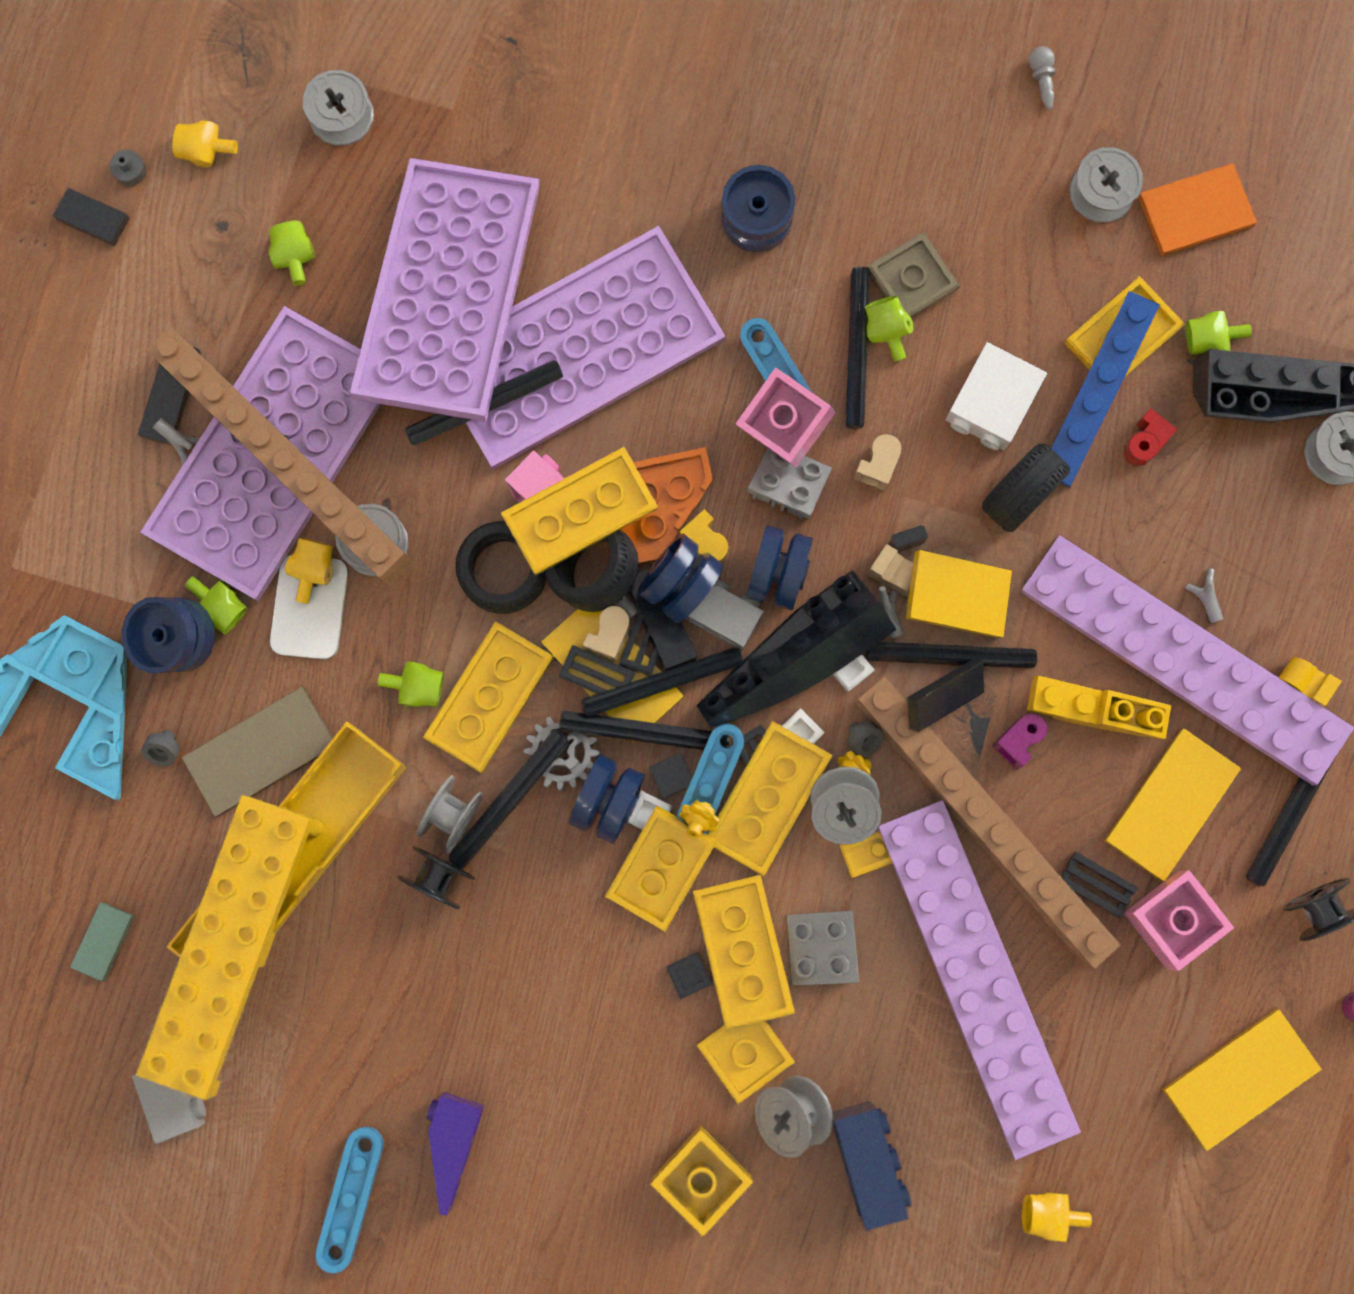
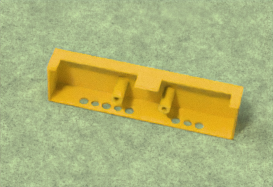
[167,721,407,958]
[136,795,318,1100]

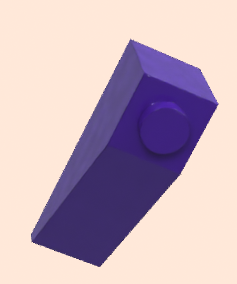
[426,1092,485,1216]

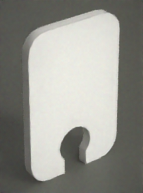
[270,555,348,660]

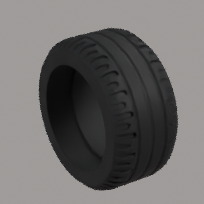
[982,443,1070,532]
[455,521,547,614]
[545,530,639,612]

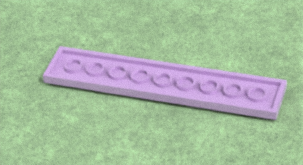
[1020,535,1354,786]
[878,800,1081,1160]

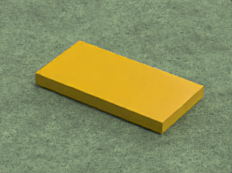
[501,447,658,576]
[541,609,684,743]
[423,621,554,774]
[708,721,833,876]
[1104,728,1242,882]
[693,875,795,1030]
[1162,1009,1322,1151]

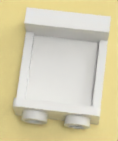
[945,342,1047,451]

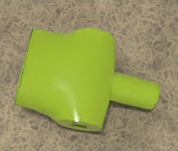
[269,221,315,286]
[865,295,913,362]
[1185,311,1252,355]
[185,576,248,635]
[378,662,444,708]

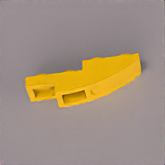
[1027,675,1171,739]

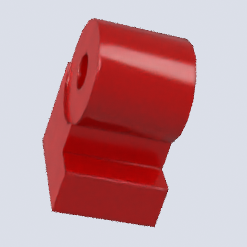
[1124,408,1177,466]

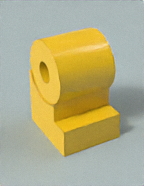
[679,509,728,563]
[1278,657,1342,707]

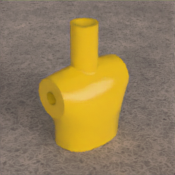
[172,121,238,168]
[285,538,334,604]
[1022,1193,1092,1242]

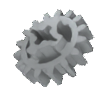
[524,717,600,791]

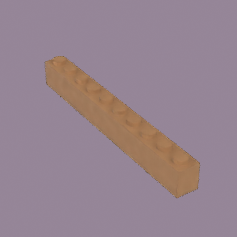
[146,326,414,587]
[854,676,1121,969]

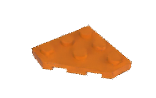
[620,447,713,565]

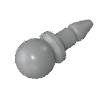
[1028,46,1056,110]

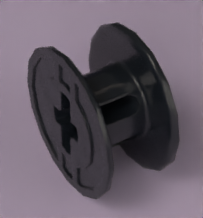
[396,846,476,909]
[1283,878,1354,941]

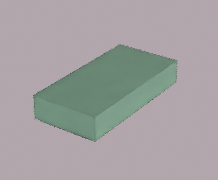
[70,902,135,981]

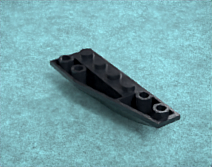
[1193,349,1354,423]
[696,570,897,728]

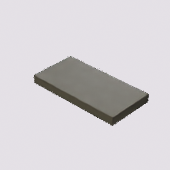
[182,687,333,817]

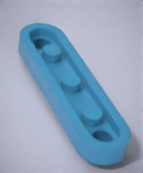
[740,318,823,432]
[676,724,744,834]
[315,1126,384,1273]

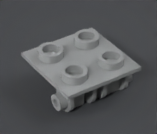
[747,448,832,520]
[787,911,859,986]

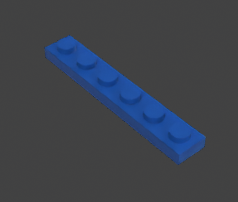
[1051,291,1160,488]

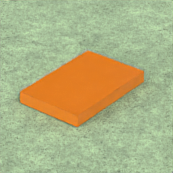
[1138,163,1257,257]

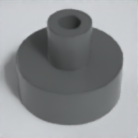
[110,150,146,186]
[848,721,884,757]
[141,730,180,767]

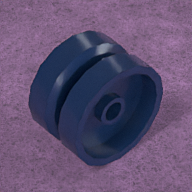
[721,165,796,252]
[746,525,813,611]
[638,533,723,623]
[121,597,215,673]
[568,754,645,845]

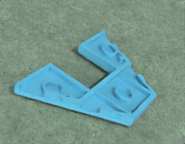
[0,615,128,801]

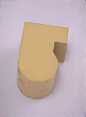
[854,434,902,491]
[866,544,913,597]
[583,606,630,662]

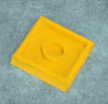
[696,1021,795,1104]

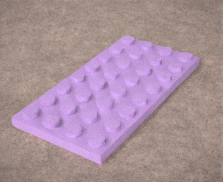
[350,158,540,422]
[465,226,726,470]
[140,306,381,602]

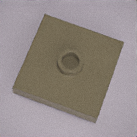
[867,232,960,318]

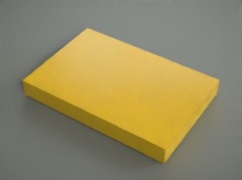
[1064,276,1185,378]
[905,550,1012,638]
[605,806,717,932]

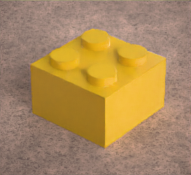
[650,1125,753,1236]

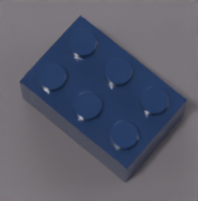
[832,1101,912,1231]

